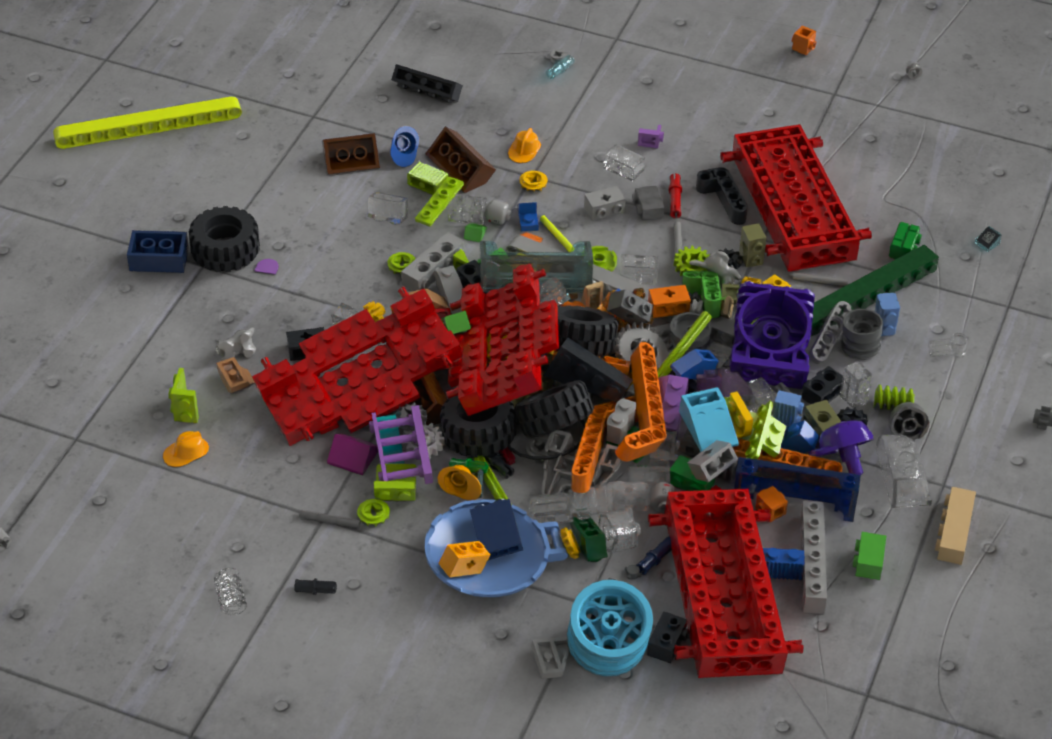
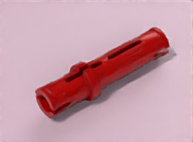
[668,173,682,218]

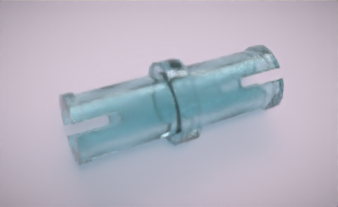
[546,55,575,79]

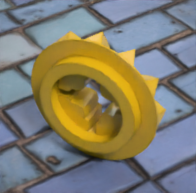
[519,171,548,192]
[560,527,580,559]

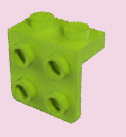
[168,368,199,423]
[374,464,417,501]

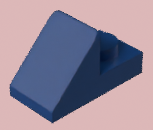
[517,202,539,232]

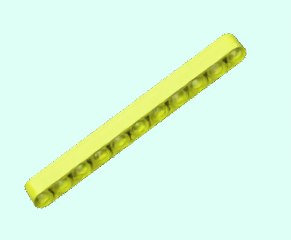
[53,97,242,149]

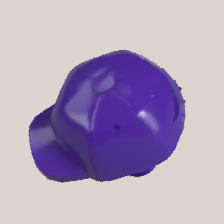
[809,420,874,478]

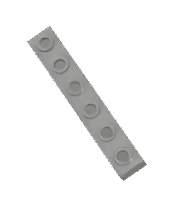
[801,501,827,614]

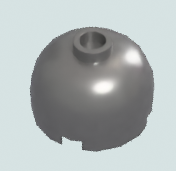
[889,402,930,442]

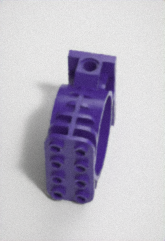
[728,281,815,389]

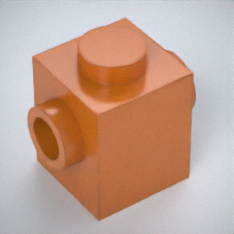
[791,26,817,55]
[755,486,788,523]

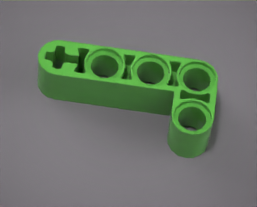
[682,271,722,318]

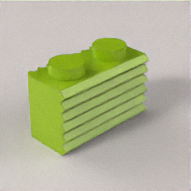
[407,161,448,195]

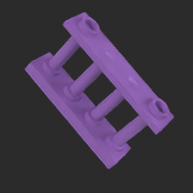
[369,405,433,484]

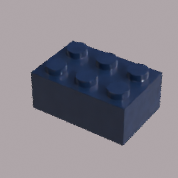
[127,230,189,273]

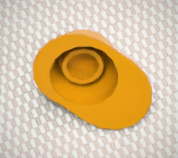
[508,128,541,163]
[163,431,209,467]
[437,465,482,501]

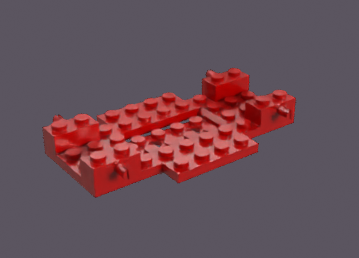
[446,263,559,416]
[252,287,463,446]

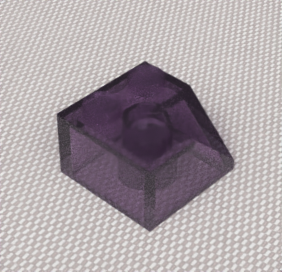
[696,368,753,397]

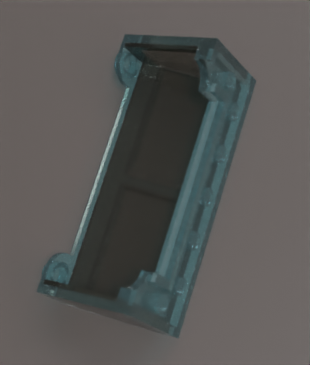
[479,241,593,293]

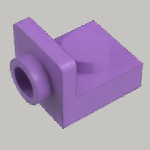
[638,125,664,148]

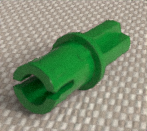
[449,458,489,474]

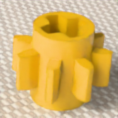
[363,301,385,322]

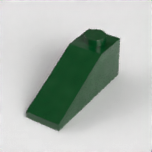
[569,514,608,562]

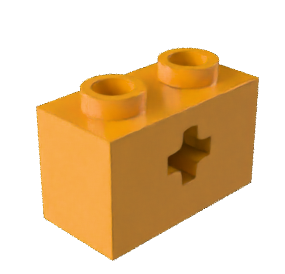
[438,541,491,578]

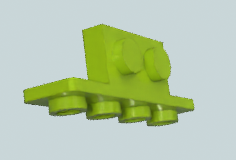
[415,177,464,226]
[745,400,786,466]

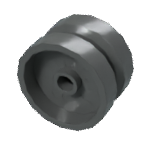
[669,312,712,357]

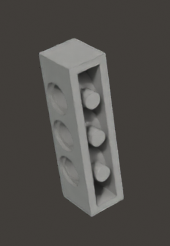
[401,232,465,291]

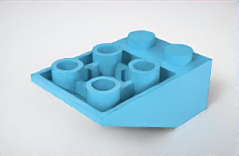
[679,387,739,452]

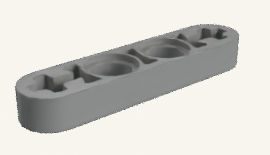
[809,301,851,364]

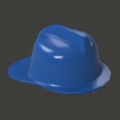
[390,126,419,167]

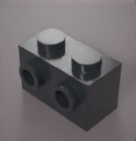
[647,611,689,664]

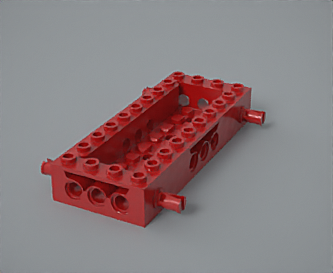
[720,124,872,272]
[648,489,804,678]

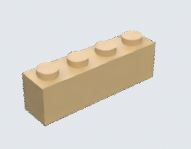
[935,487,976,565]

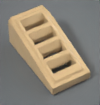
[581,281,604,309]
[720,296,734,319]

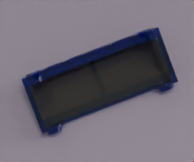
[734,457,861,522]

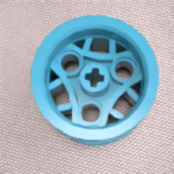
[567,580,653,676]

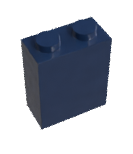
[470,499,523,560]

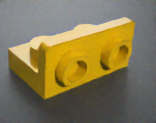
[727,391,753,439]

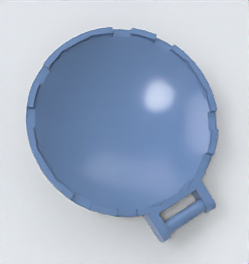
[424,499,568,597]

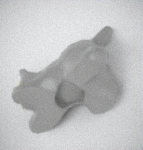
[689,251,742,288]
[216,327,256,361]

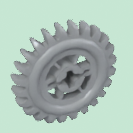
[614,322,673,373]

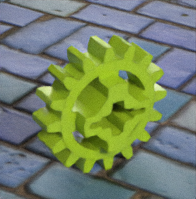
[673,245,710,276]

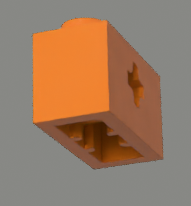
[648,285,691,318]

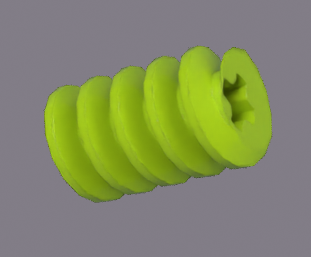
[873,384,915,410]

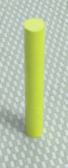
[539,215,574,252]

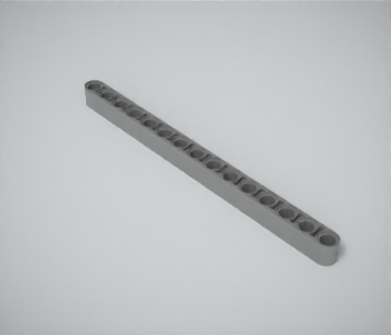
[506,235,735,347]

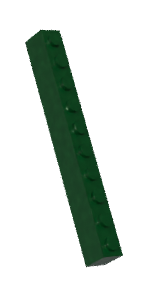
[791,245,939,338]

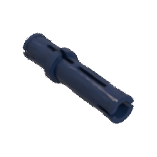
[636,535,672,575]

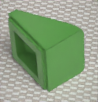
[464,223,487,242]

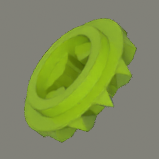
[387,252,416,274]
[357,499,390,526]

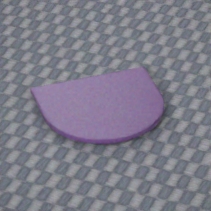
[254,259,279,275]

